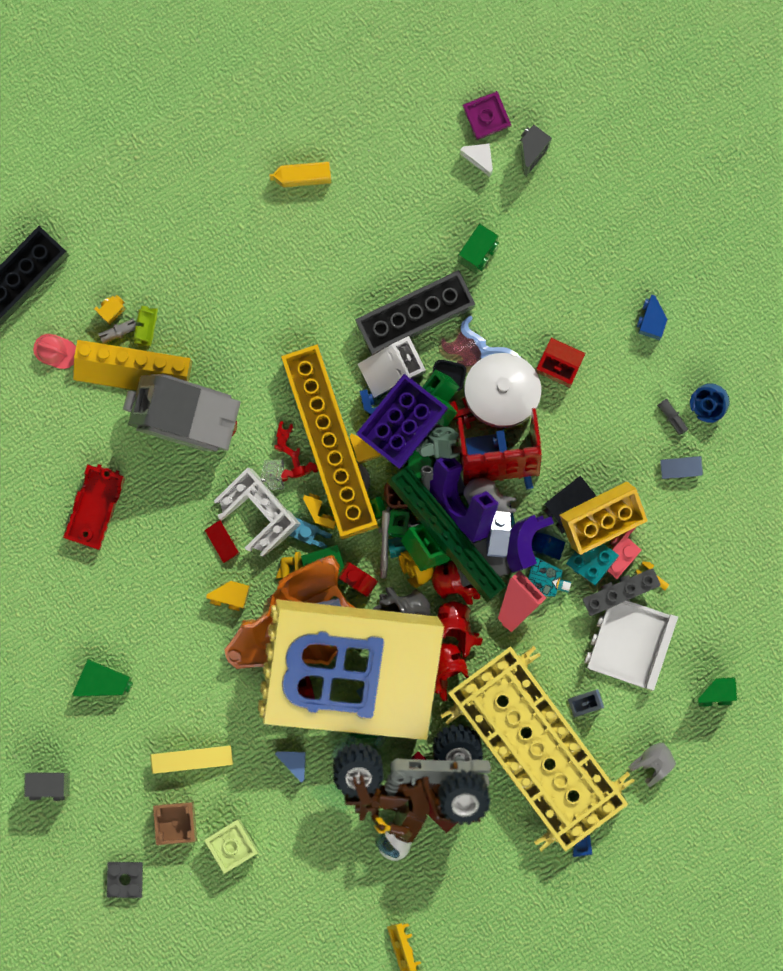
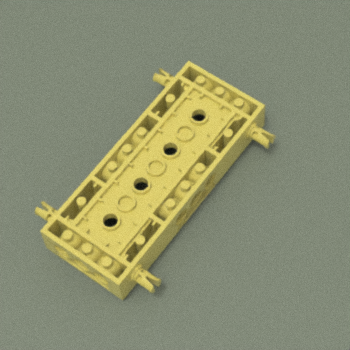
[440,646,635,852]

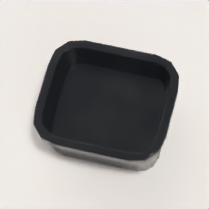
[432,360,466,391]

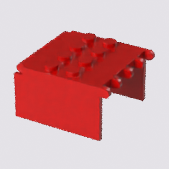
[458,408,542,486]

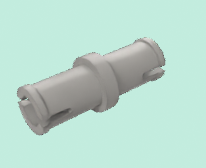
[99,318,137,344]

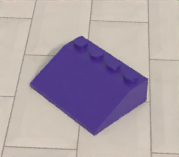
[356,374,449,469]

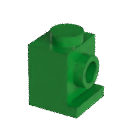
[388,508,412,538]

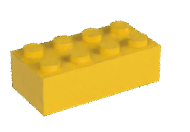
[559,481,648,555]

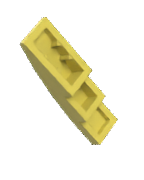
[150,746,233,774]

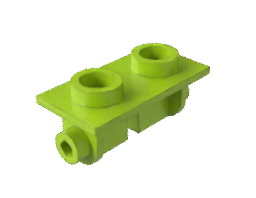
[133,306,158,346]

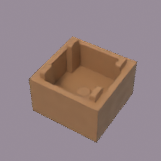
[153,802,197,845]

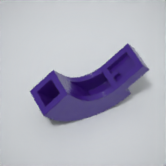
[506,515,554,573]

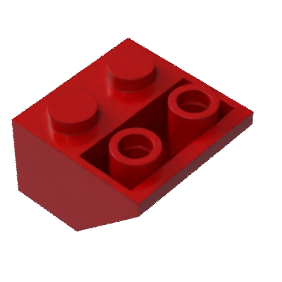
[536,338,586,388]

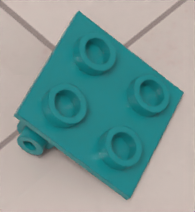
[566,544,619,586]

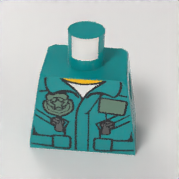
[528,557,571,597]

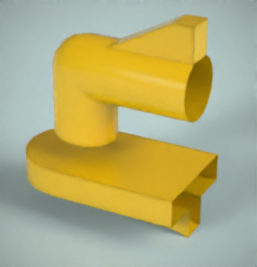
[276,552,303,578]

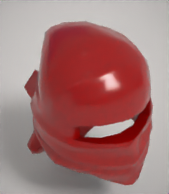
[431,561,481,605]
[437,601,483,658]
[434,643,469,702]

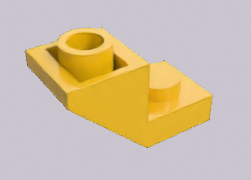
[303,493,336,530]

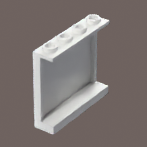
[584,601,678,691]

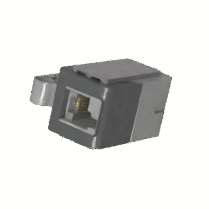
[123,374,241,452]

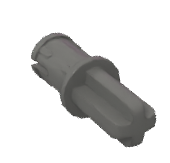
[657,399,688,435]

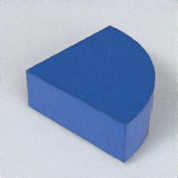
[573,835,592,857]

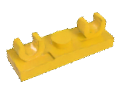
[387,923,421,971]

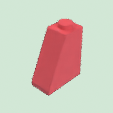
[498,571,546,632]

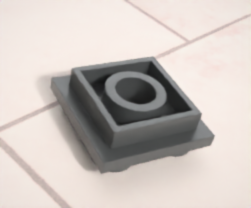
[107,862,143,898]

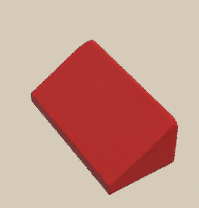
[204,520,240,563]

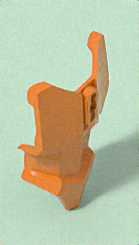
[224,555,356,669]

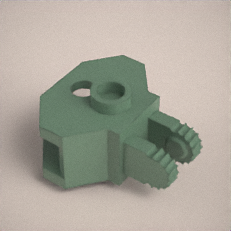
[416,426,461,459]

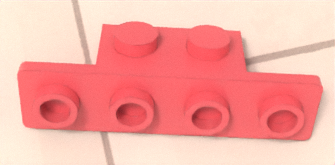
[584,527,642,581]

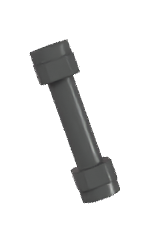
[420,466,433,492]

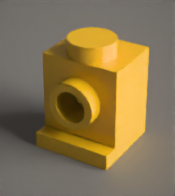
[94,295,126,325]

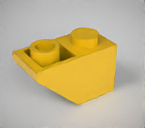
[206,581,250,611]

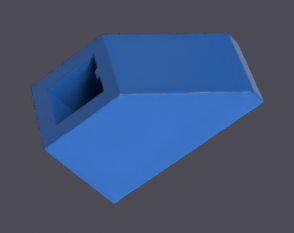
[637,295,668,340]

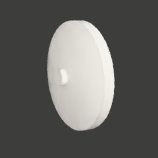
[464,353,541,428]

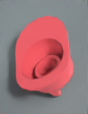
[33,334,76,369]

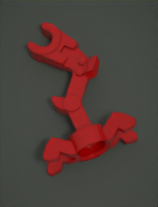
[274,421,319,482]

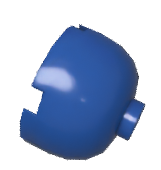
[690,383,730,423]

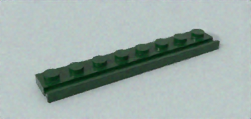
[387,466,507,602]

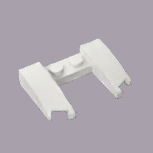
[214,468,301,556]

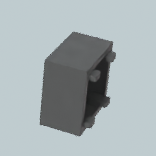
[25,772,70,801]

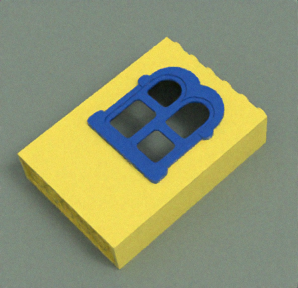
[258,599,444,740]

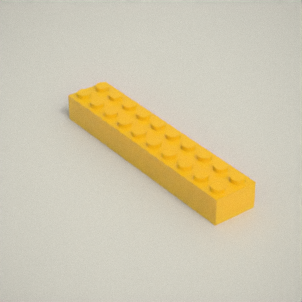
[281,344,379,540]

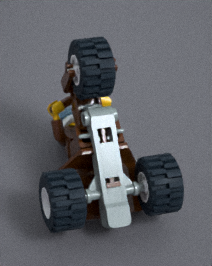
[333,724,491,861]

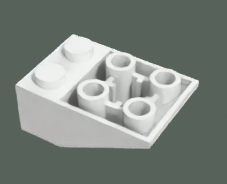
[358,336,426,398]

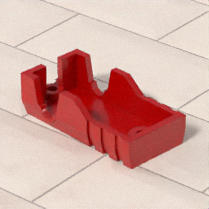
[63,464,125,550]

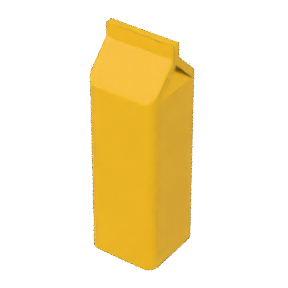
[269,162,331,188]

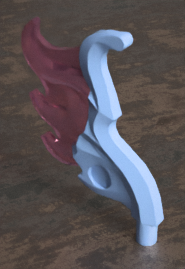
[441,316,520,367]

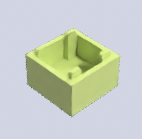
[204,819,259,874]

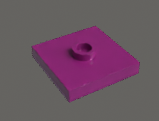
[462,91,512,141]

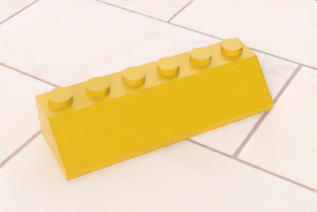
[73,340,192,391]

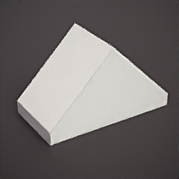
[460,144,493,177]

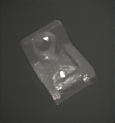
[260,459,284,491]

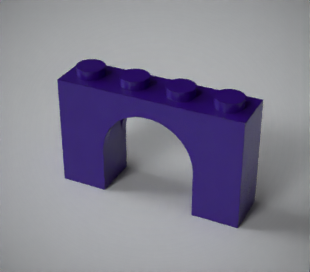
[430,458,499,543]

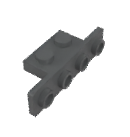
[583,568,661,616]

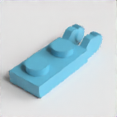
[289,517,332,549]

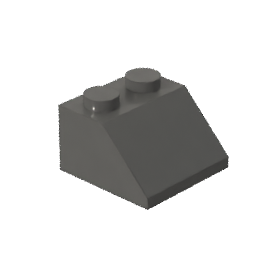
[520,124,552,176]

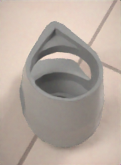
[628,743,676,787]

